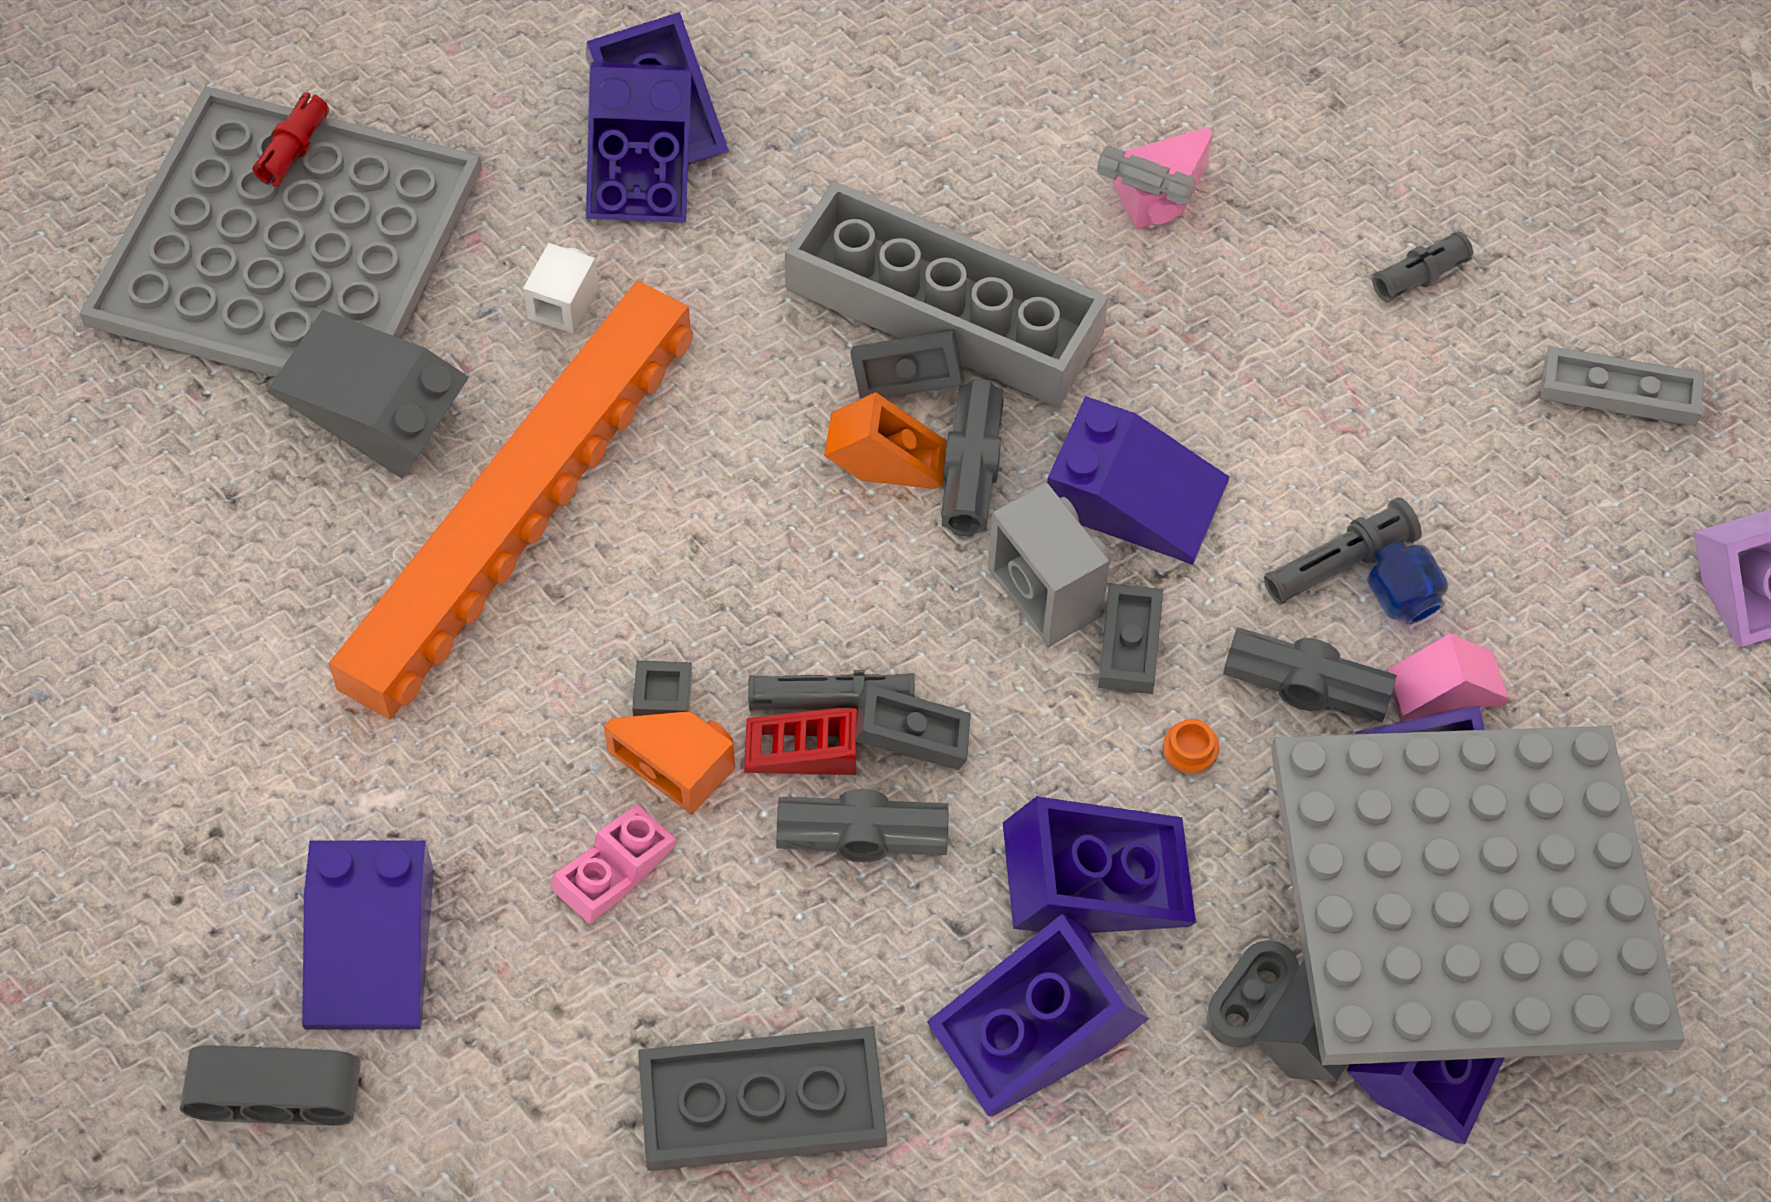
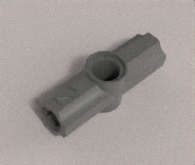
[941,379,1004,536]
[1223,627,1397,723]
[776,789,949,863]

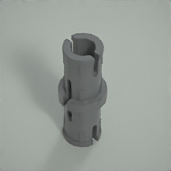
[1372,231,1474,302]

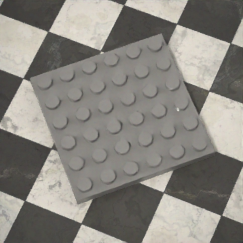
[79,86,482,377]
[1271,726,1685,1065]

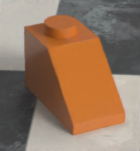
[824,392,947,489]
[604,711,735,815]

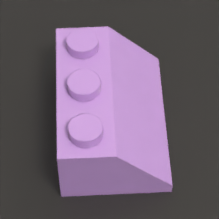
[1694,509,1771,647]

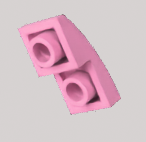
[550,804,677,925]

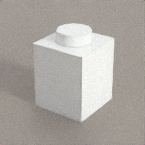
[523,243,599,334]

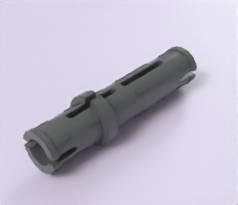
[748,670,915,713]

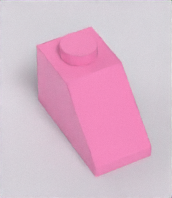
[1113,127,1213,229]

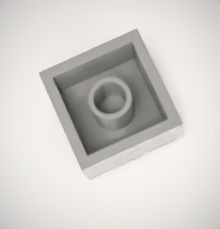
[988,482,1110,647]

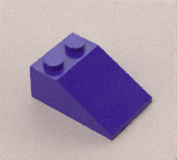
[585,12,729,165]
[1047,396,1230,565]
[1002,796,1196,933]
[302,840,434,1030]
[927,914,1150,1117]

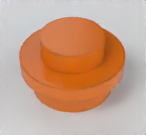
[1163,719,1219,774]

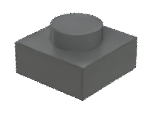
[632,660,693,716]

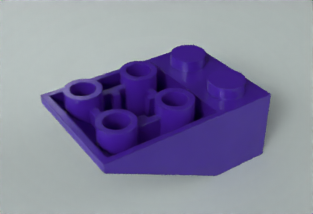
[586,62,692,223]

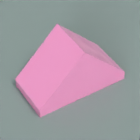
[1387,633,1509,721]

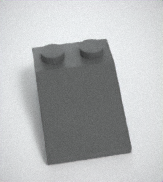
[267,310,469,478]

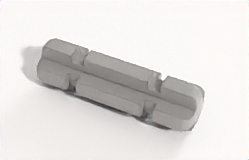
[1097,146,1195,205]

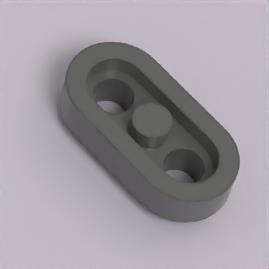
[1207,940,1299,1047]

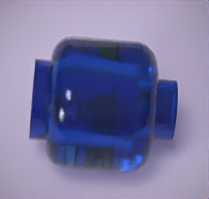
[1367,541,1449,625]

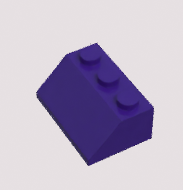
[1347,1057,1505,1144]

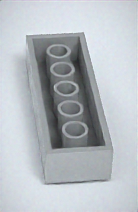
[785,181,1108,407]

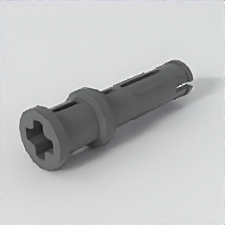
[1264,497,1422,605]

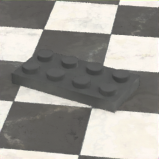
[638,1026,887,1171]

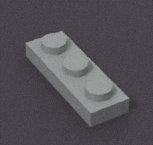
[1540,346,1705,426]

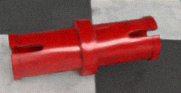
[252,92,330,187]

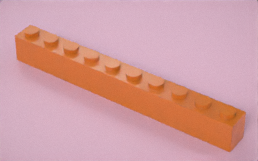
[328,280,693,720]

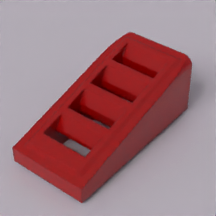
[744,708,857,775]

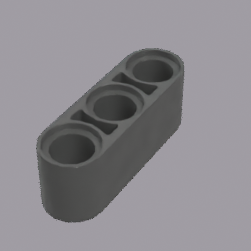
[180,1045,361,1126]

